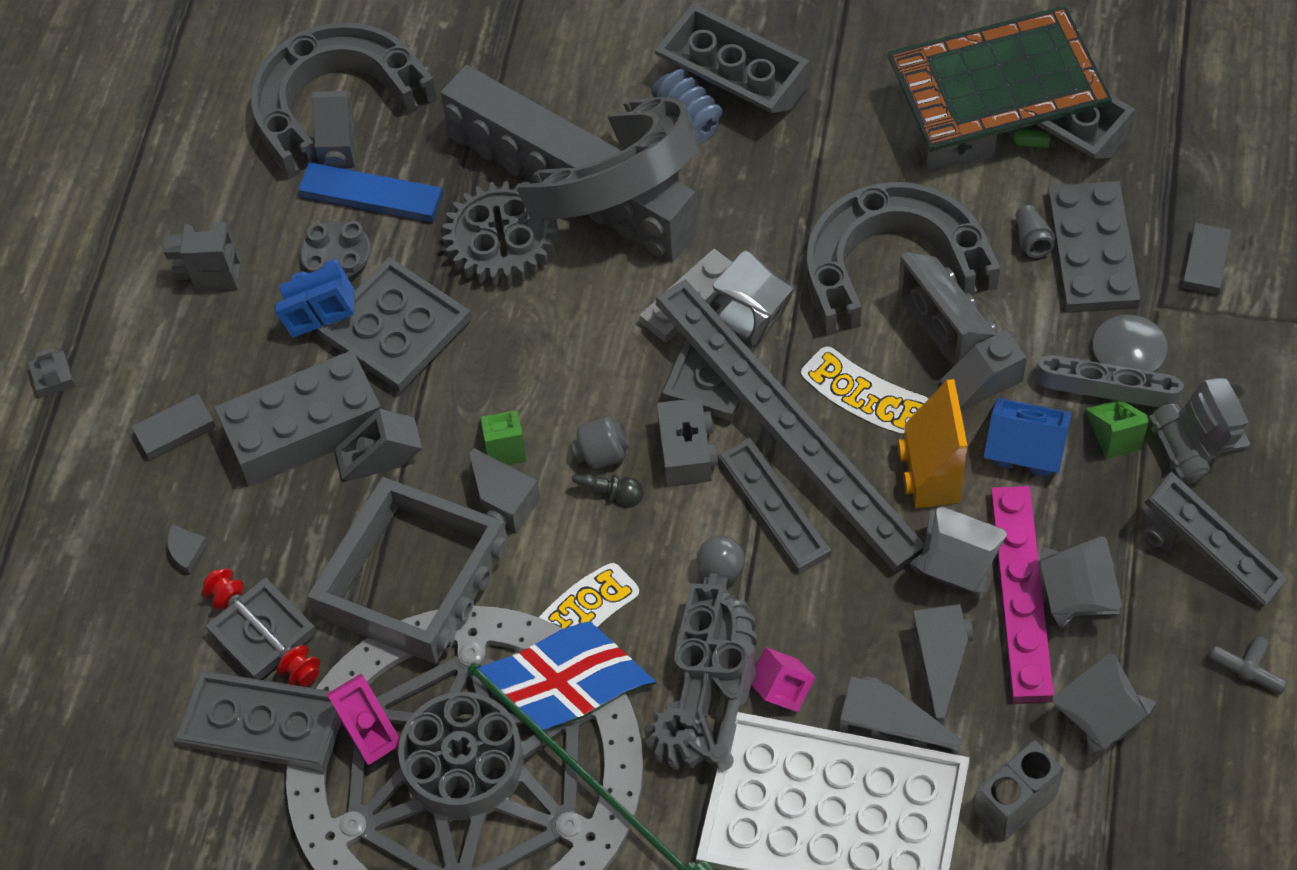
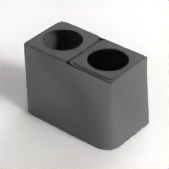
[974,740,1064,842]

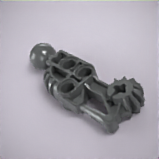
[645,535,757,771]

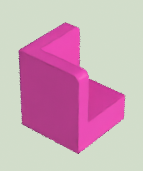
[751,647,816,712]

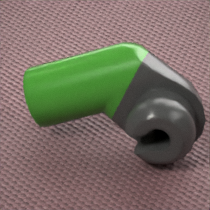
[1004,121,1051,149]

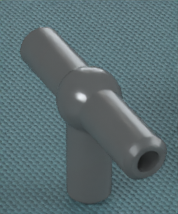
[1209,636,1288,695]

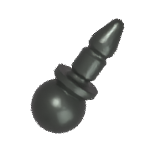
[572,474,643,507]

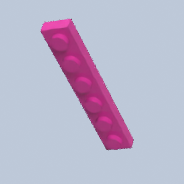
[991,486,1054,704]

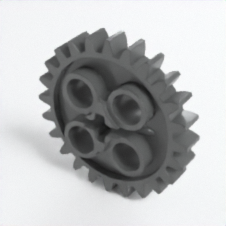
[442,181,559,286]

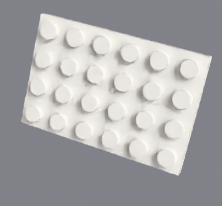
[696,712,970,870]

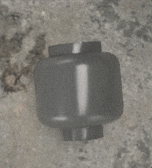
[572,416,631,470]

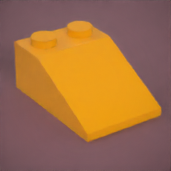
[897,379,967,508]

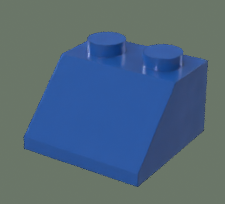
[983,398,1072,476]

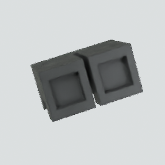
[163,222,242,290]

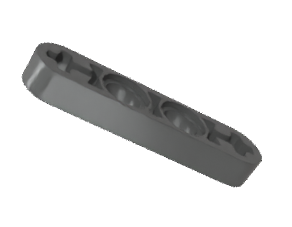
[1035,355,1184,408]

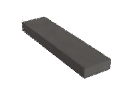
[718,438,831,574]
[1144,472,1287,608]

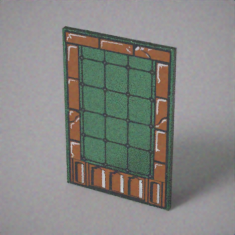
[887,5,1112,152]

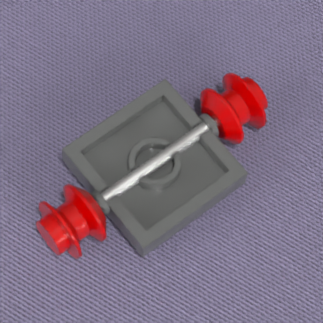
[201,568,320,687]

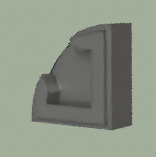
[168,524,208,574]

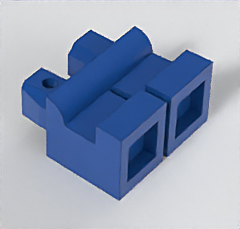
[275,259,354,338]

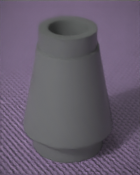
[1015,205,1055,258]

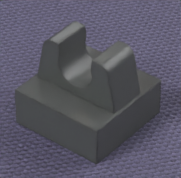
[28,349,75,398]

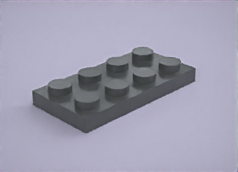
[1047,181,1141,312]

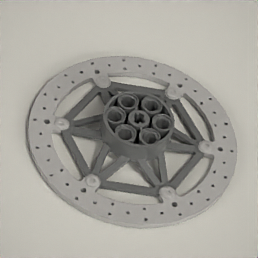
[286,606,643,870]

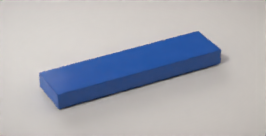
[298,162,443,223]

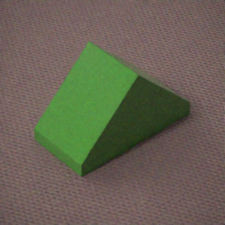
[1086,400,1148,459]
[481,410,527,465]

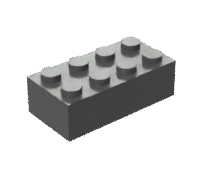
[215,350,381,487]

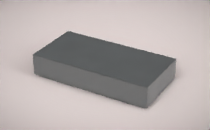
[1182,223,1231,295]
[131,394,216,460]

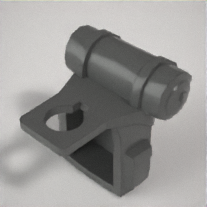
[1149,378,1250,485]

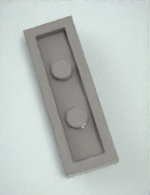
[639,249,733,343]

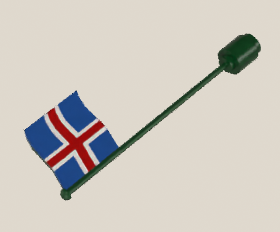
[467,621,714,870]

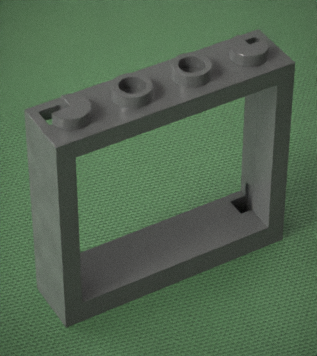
[307,477,509,664]

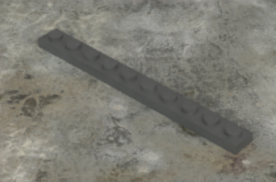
[656,279,924,573]

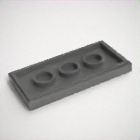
[175,670,342,771]

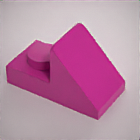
[326,673,400,765]

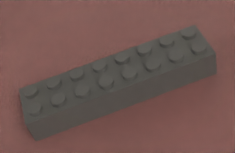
[440,64,697,263]

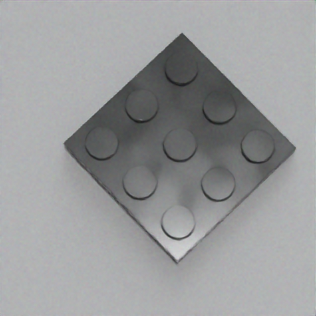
[317,257,472,392]

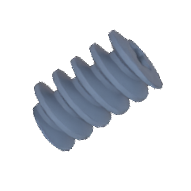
[651,69,723,143]

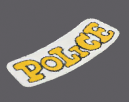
[801,346,928,434]
[515,563,639,654]

